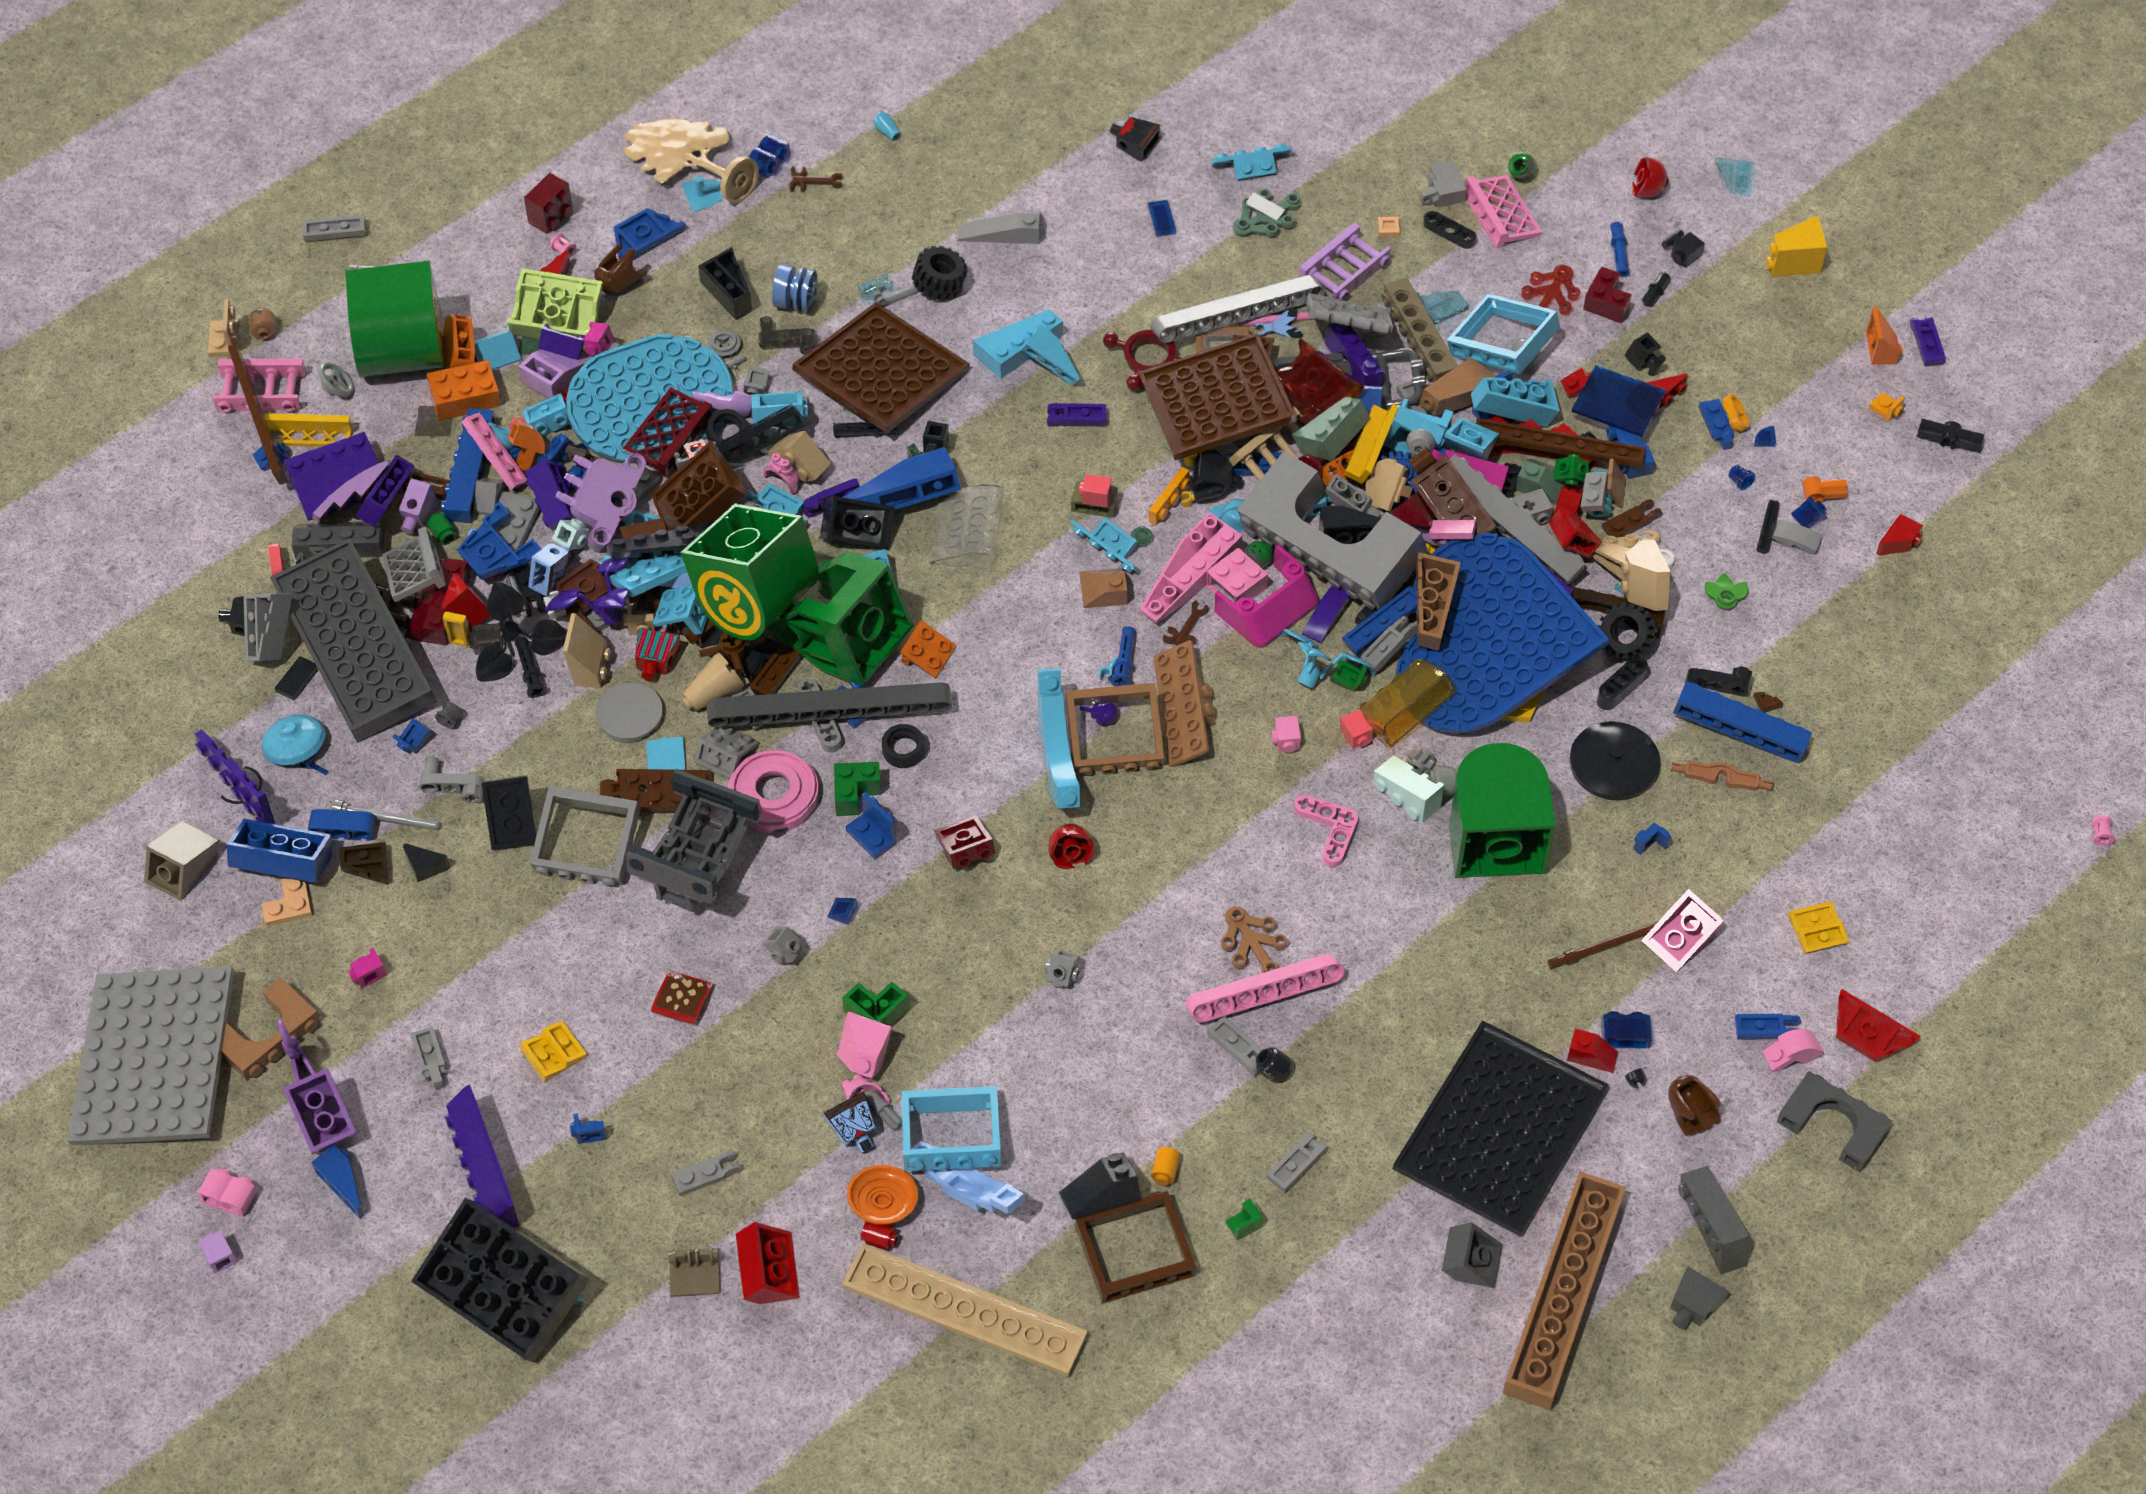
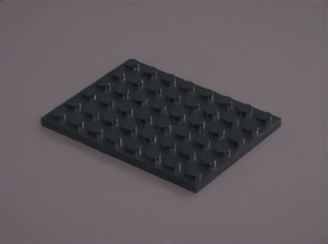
[1392,1020,1609,1237]

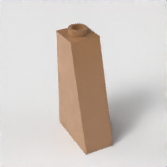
[1419,357,1496,416]

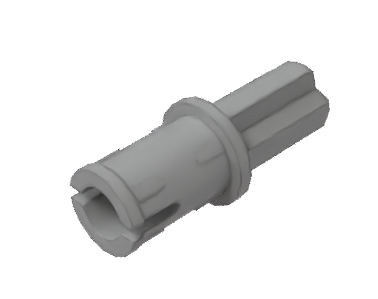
[866,1089,902,1131]

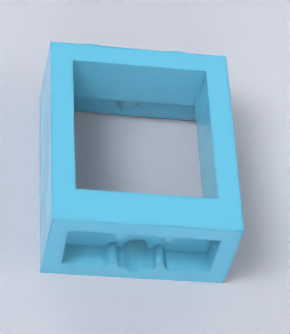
[751,391,808,427]
[1383,405,1446,457]

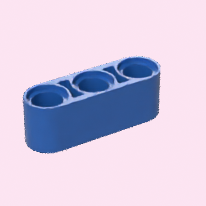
[307,809,376,841]

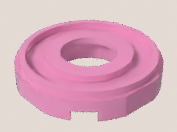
[728,750,819,833]

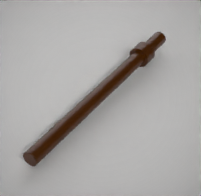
[1547,921,1659,969]

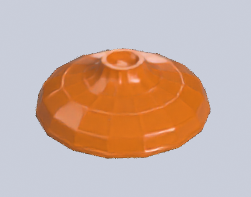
[847,1165,918,1225]

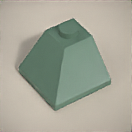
[1516,458,1565,505]

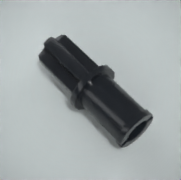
[1642,272,1671,306]

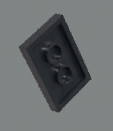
[481,775,537,850]

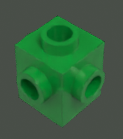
[1554,454,1589,487]

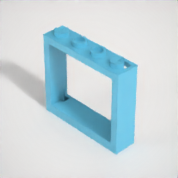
[1447,294,1560,374]
[902,1086,1001,1171]

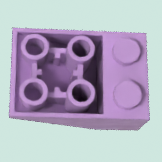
[519,349,589,398]

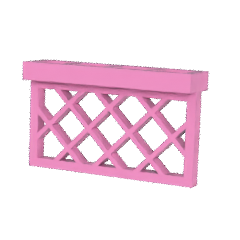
[1464,175,1542,249]

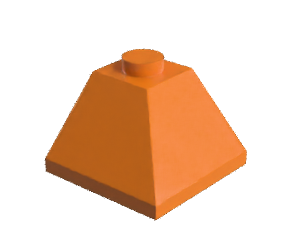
[1866,306,1902,365]

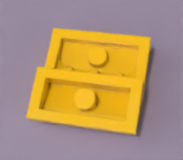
[1787,901,1849,954]
[520,1021,587,1082]

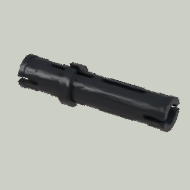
[833,422,897,437]

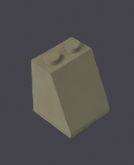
[144,821,219,901]

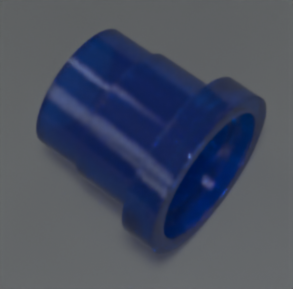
[1728,465,1755,491]

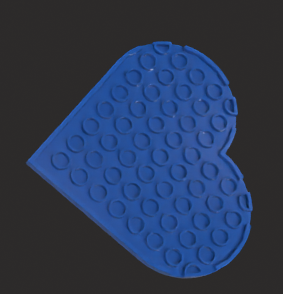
[1396,533,1610,733]

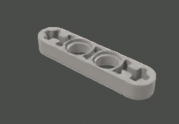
[798,679,842,753]

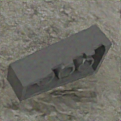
[1678,1166,1750,1274]

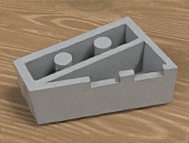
[244,593,292,661]

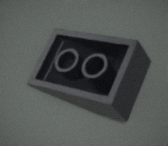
[819,496,895,549]
[1319,505,1381,544]
[1059,1152,1142,1220]

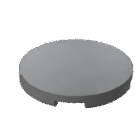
[595,683,663,743]

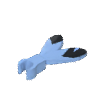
[1254,309,1303,339]

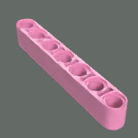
[1185,954,1344,1023]

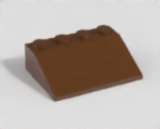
[651,441,747,531]

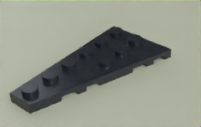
[606,521,715,560]

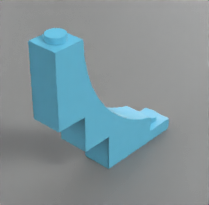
[1037,668,1080,809]

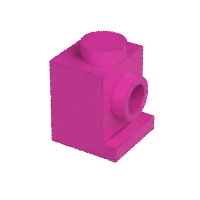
[584,322,615,356]
[347,948,387,988]

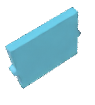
[646,736,686,770]

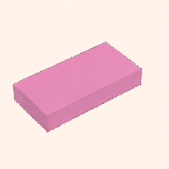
[1429,520,1476,539]

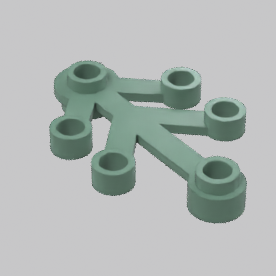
[1233,189,1301,237]

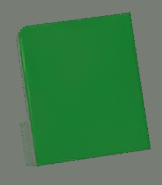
[1226,1198,1263,1241]

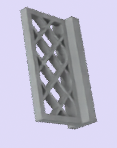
[382,526,446,602]

